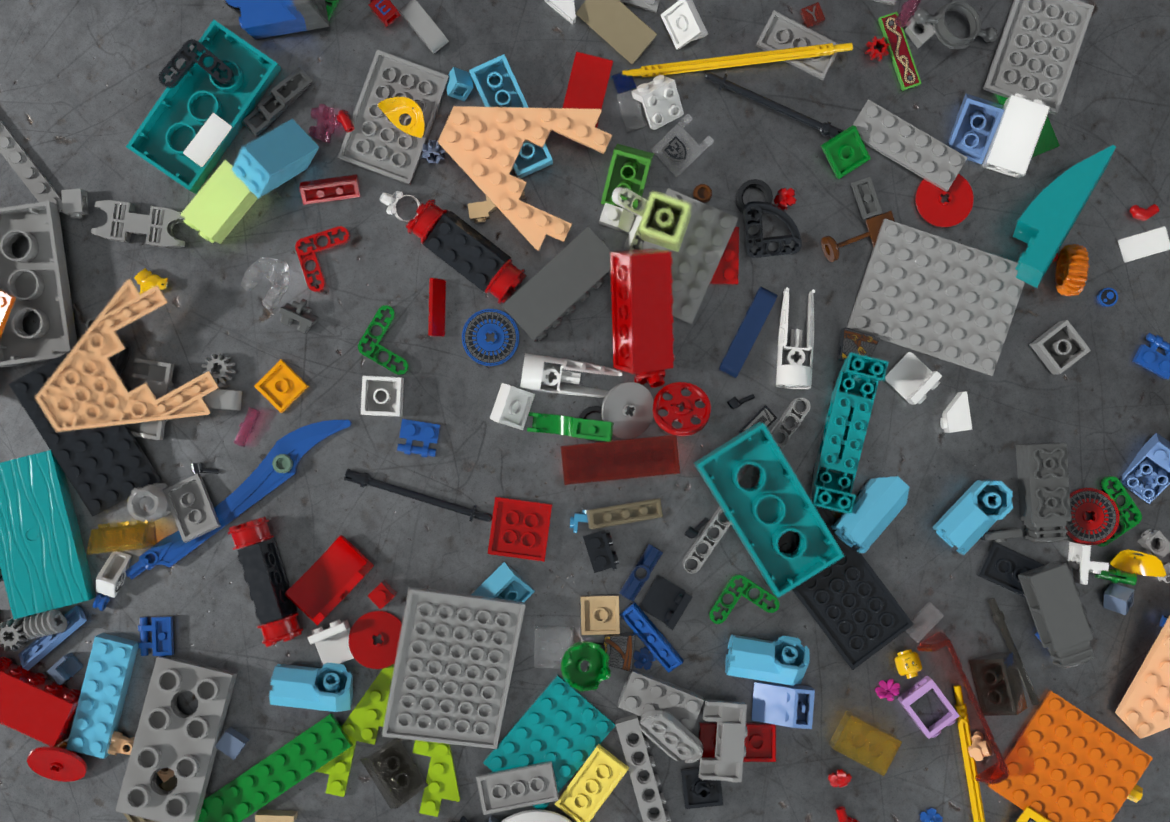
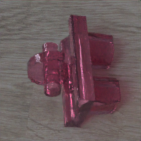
[309,104,341,143]

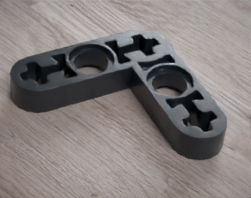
[158,39,234,88]

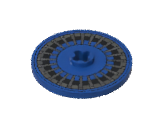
[462,309,519,366]

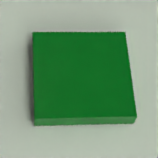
[821,125,871,179]

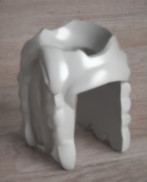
[127,483,171,522]

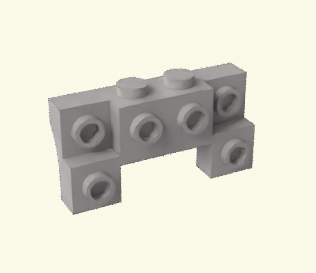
[128,358,175,440]
[699,700,747,782]

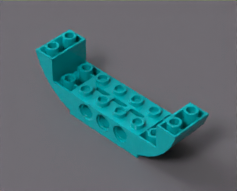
[812,352,889,514]

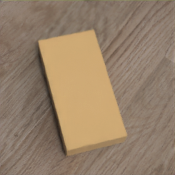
[255,809,298,822]

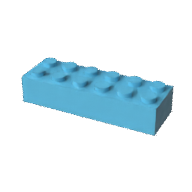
[469,54,553,179]
[66,633,139,759]

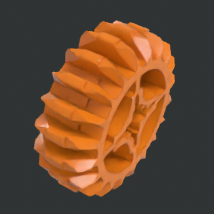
[1055,244,1090,296]

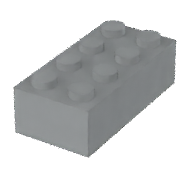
[618,668,704,733]

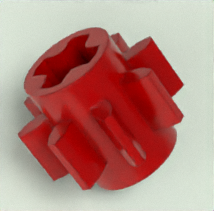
[865,36,890,61]

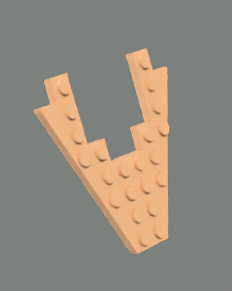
[438,106,612,251]
[35,279,219,432]
[1115,616,1170,739]

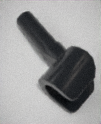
[727,394,755,409]
[191,462,219,474]
[685,517,709,539]

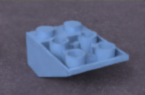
[1119,433,1170,504]
[751,682,815,729]

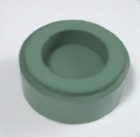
[272,454,293,473]

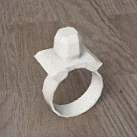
[380,191,420,222]

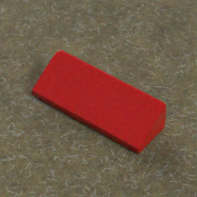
[299,174,360,205]
[428,278,446,337]

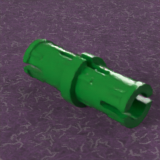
[1095,568,1137,586]

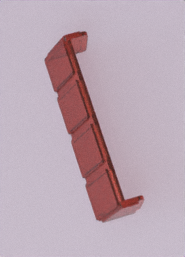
[917,632,1009,784]

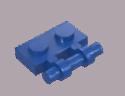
[1132,333,1170,379]
[397,419,441,457]
[138,616,174,656]

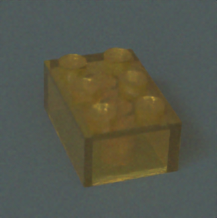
[829,710,902,776]

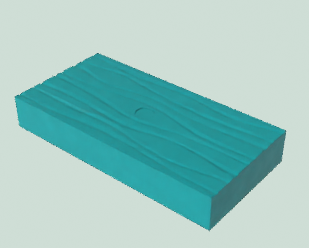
[126,19,282,194]
[0,450,96,620]

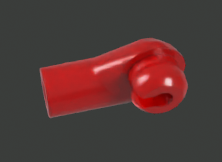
[336,110,355,133]
[1129,204,1160,221]
[836,806,859,822]

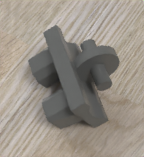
[279,299,318,333]

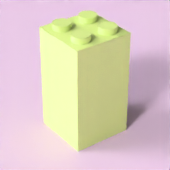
[180,160,258,244]
[639,192,691,252]

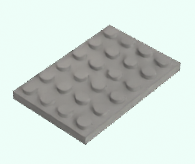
[983,0,1094,115]
[337,50,449,185]
[641,188,738,324]

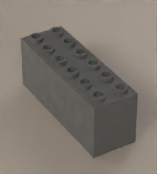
[502,227,611,342]

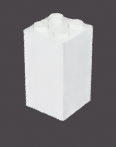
[981,94,1050,178]

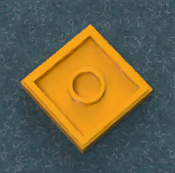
[254,359,309,413]

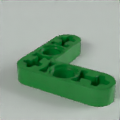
[358,305,409,375]
[1096,476,1142,547]
[709,574,780,624]

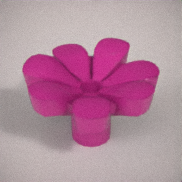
[875,679,900,701]

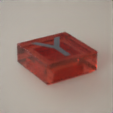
[800,2,826,28]

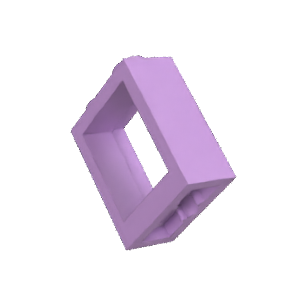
[897,676,959,739]

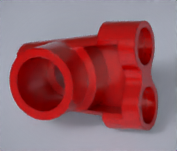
[634,370,666,388]

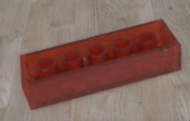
[561,435,680,485]

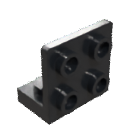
[583,529,619,573]
[639,575,693,630]

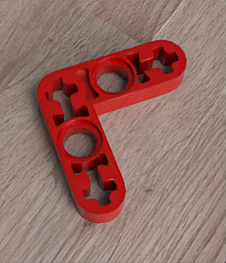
[295,226,350,293]

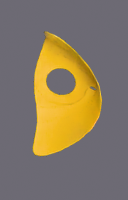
[377,97,425,138]
[1110,550,1166,577]

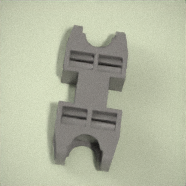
[91,200,186,249]

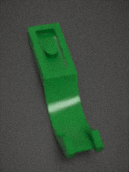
[527,412,614,442]

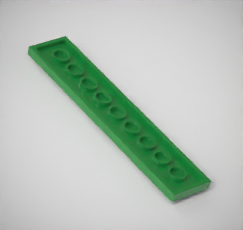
[198,713,353,822]

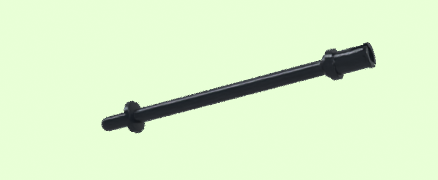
[704,72,844,138]
[344,469,492,522]

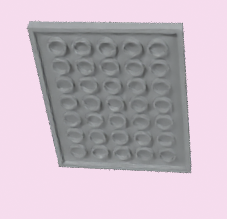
[847,219,1025,376]
[382,587,525,749]

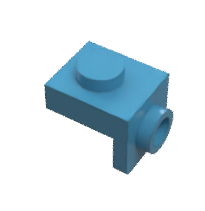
[570,510,588,533]

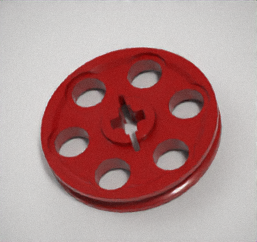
[653,382,711,436]

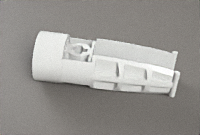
[776,287,815,389]
[520,353,622,398]

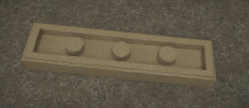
[586,498,663,529]

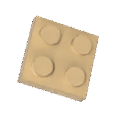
[581,595,620,635]

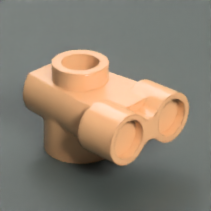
[108,731,135,756]
[968,731,992,761]

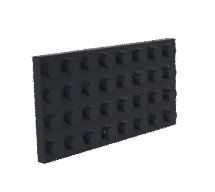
[9,349,161,517]
[778,506,914,670]

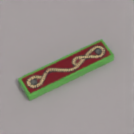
[878,12,922,91]

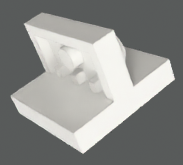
[660,0,708,50]
[490,383,535,430]
[1067,542,1109,585]

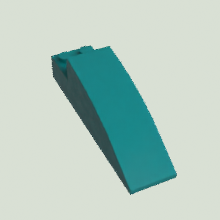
[1013,145,1117,288]

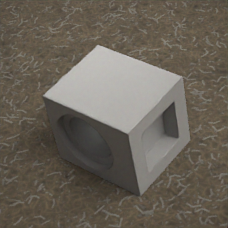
[904,16,935,49]
[61,189,89,219]
[1138,529,1170,560]

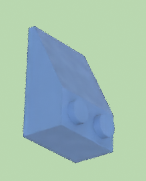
[947,94,1004,164]

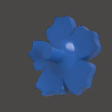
[633,647,656,671]
[919,807,943,822]

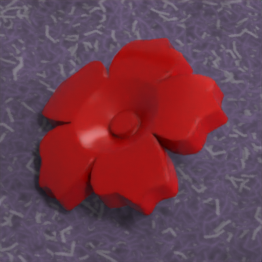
[774,188,797,210]
[828,769,852,788]

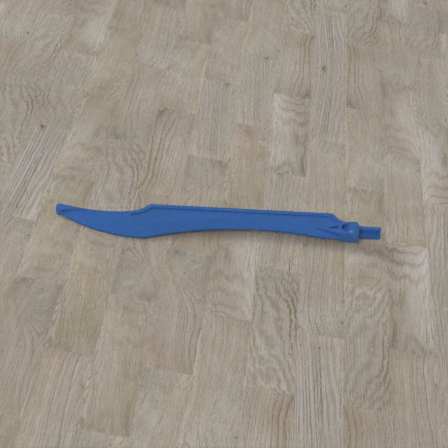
[125,420,352,580]

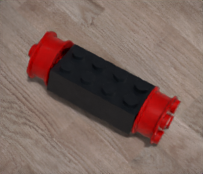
[406,199,527,304]
[227,517,304,647]

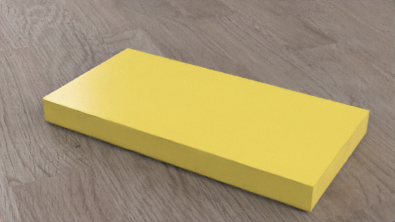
[554,744,629,822]

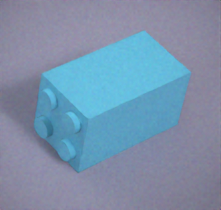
[232,119,319,198]

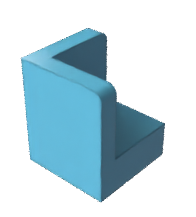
[446,67,474,101]

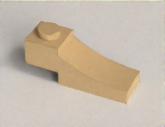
[468,191,525,224]

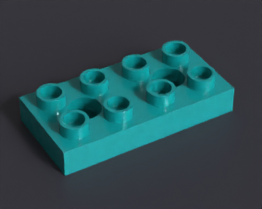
[694,422,844,598]

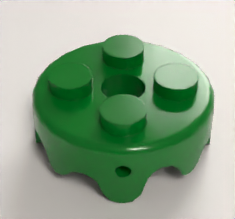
[561,641,611,692]

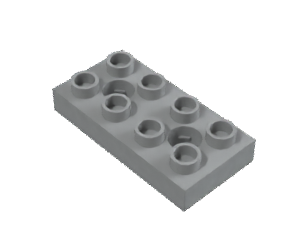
[0,201,77,368]
[115,656,237,822]

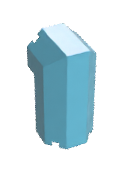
[832,476,909,553]
[932,479,1013,555]
[725,635,810,685]
[269,662,353,712]

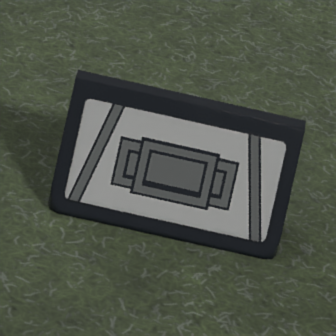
[737,404,777,434]

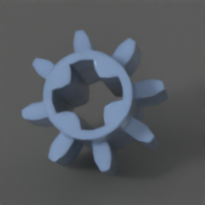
[422,140,445,164]

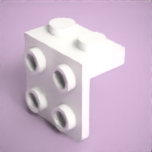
[631,75,684,130]
[885,352,942,405]
[307,619,354,665]

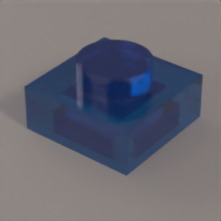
[611,69,636,95]

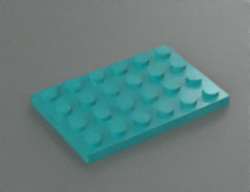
[483,675,616,810]

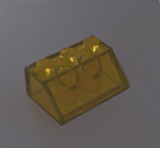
[87,520,157,555]

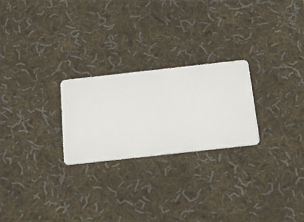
[183,113,232,167]
[1118,226,1170,263]

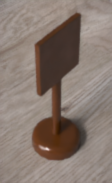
[821,210,895,262]

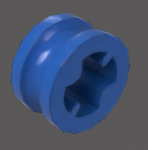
[93,593,110,611]

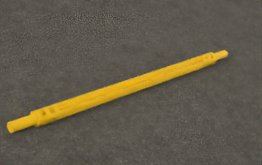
[622,43,853,78]
[953,685,985,822]

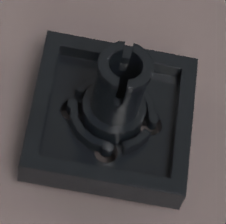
[681,767,723,809]

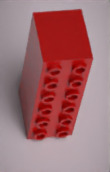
[610,248,674,374]
[0,657,81,747]

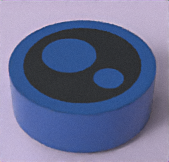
[1097,288,1118,307]

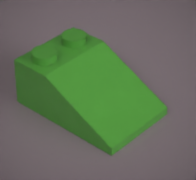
[601,143,654,210]

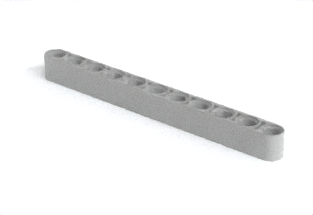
[682,398,811,573]

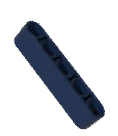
[718,286,778,378]

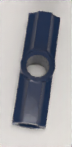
[619,544,663,601]

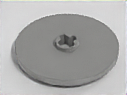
[601,382,654,439]

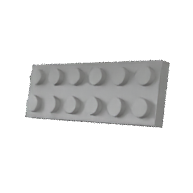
[853,99,967,191]

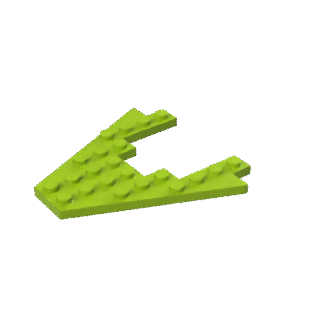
[315,663,461,817]

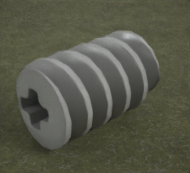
[23,609,68,640]

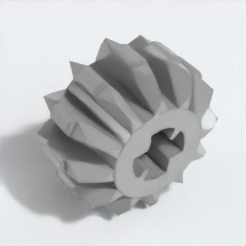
[202,353,236,385]
[0,618,29,652]

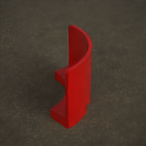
[285,535,374,626]

